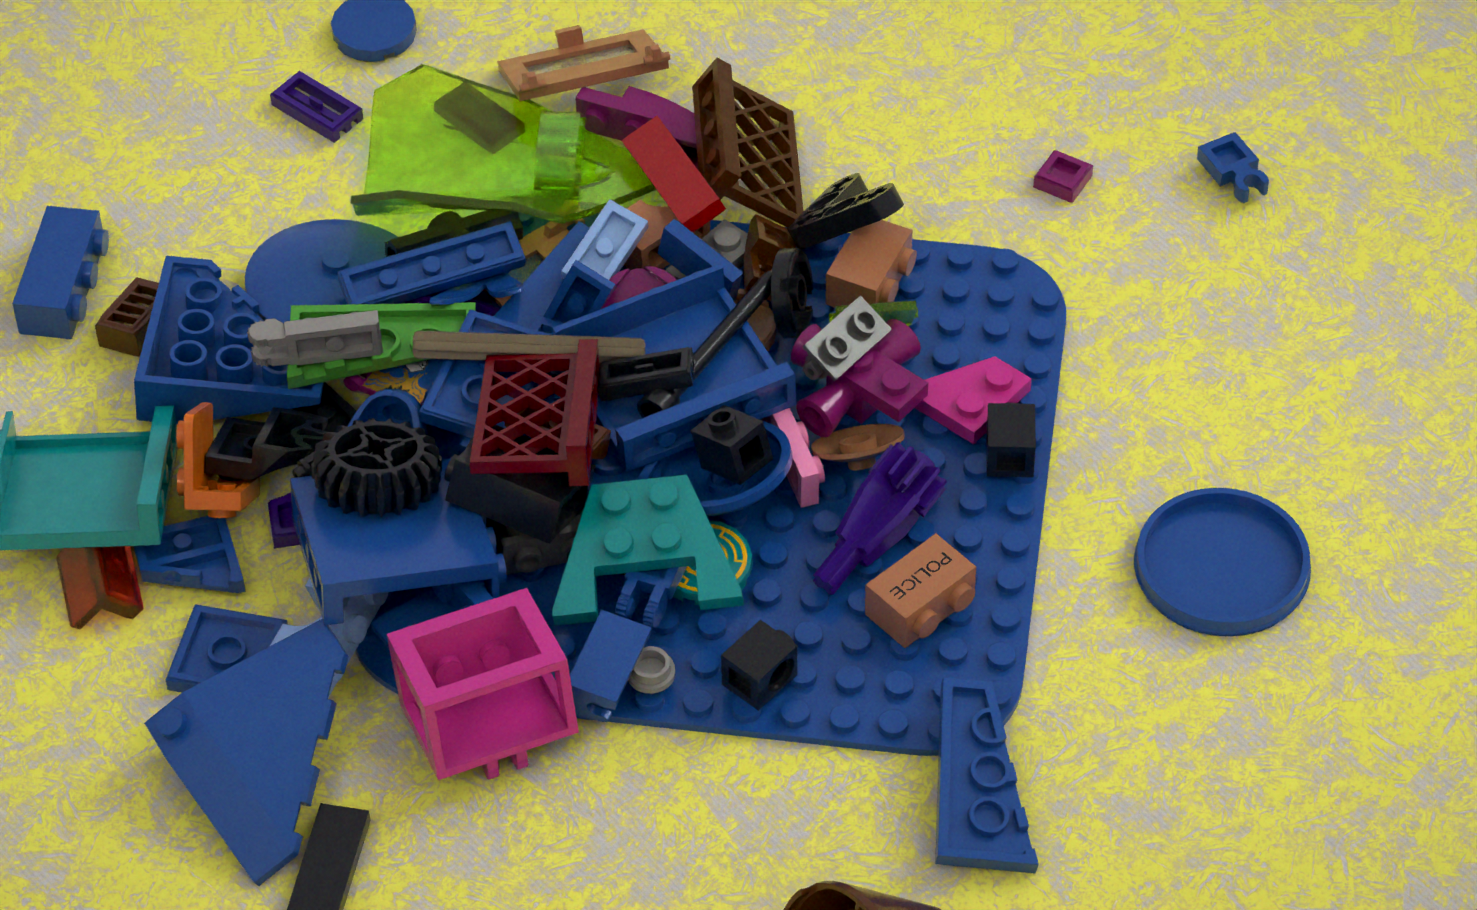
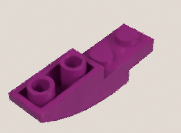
[575,86,698,169]

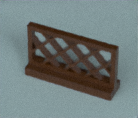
[692,58,804,228]

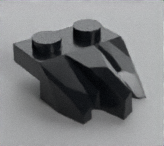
[204,407,329,481]

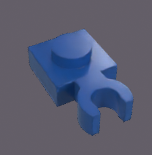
[1197,132,1269,203]

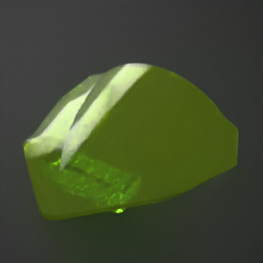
[350,64,656,224]

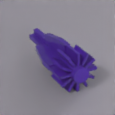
[813,442,947,595]

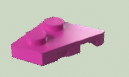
[915,356,1032,445]

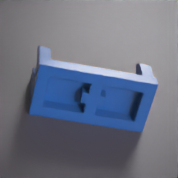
[570,609,652,722]

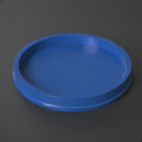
[1134,488,1311,636]

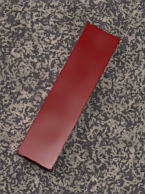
[621,115,726,232]

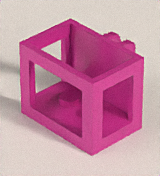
[387,588,579,780]

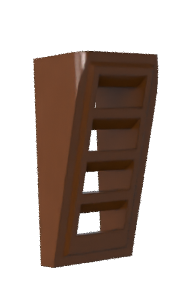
[95,277,159,357]

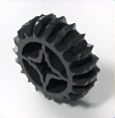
[311,418,442,518]

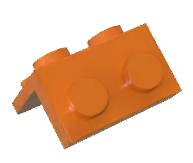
[176,402,260,518]

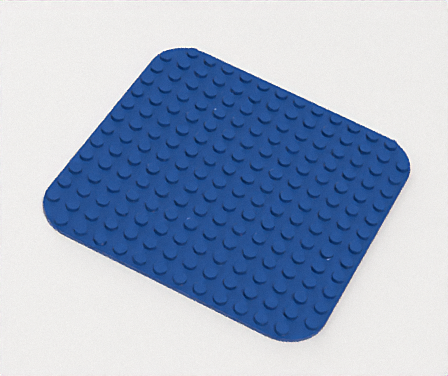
[355,202,1066,756]

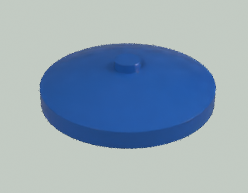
[245,219,405,324]

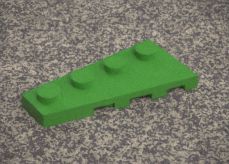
[287,302,476,389]

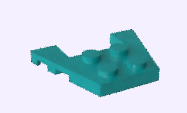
[552,474,744,625]

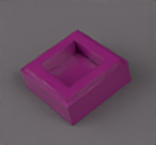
[1033,150,1093,203]

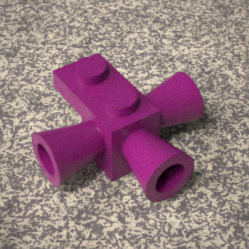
[791,319,928,437]

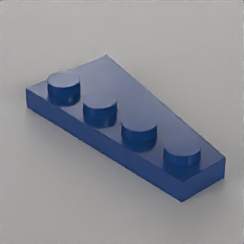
[935,677,1039,873]

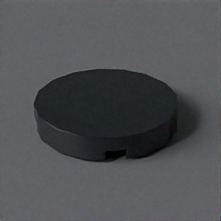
[771,248,814,339]

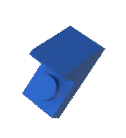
[543,260,617,323]

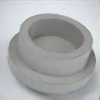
[628,646,675,694]

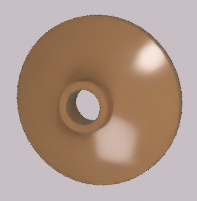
[811,424,905,470]

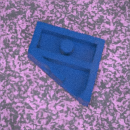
[133,516,246,593]

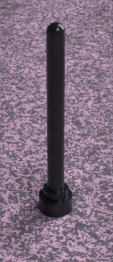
[637,271,772,418]

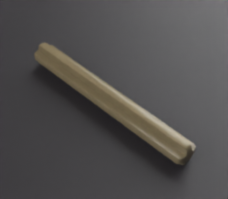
[412,331,645,363]

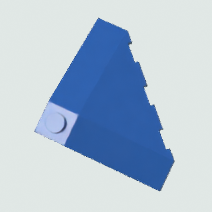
[134,256,324,424]
[144,619,349,886]

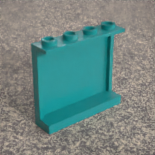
[0,405,178,550]

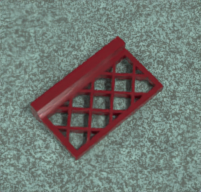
[470,339,600,486]

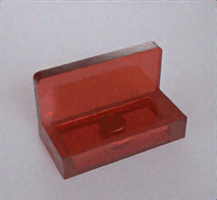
[57,546,144,630]

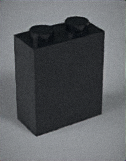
[444,425,596,544]

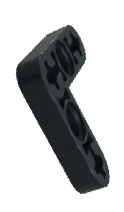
[787,173,904,250]

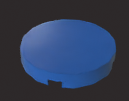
[331,0,417,62]

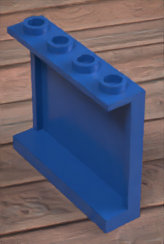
[552,263,796,472]
[290,459,507,626]

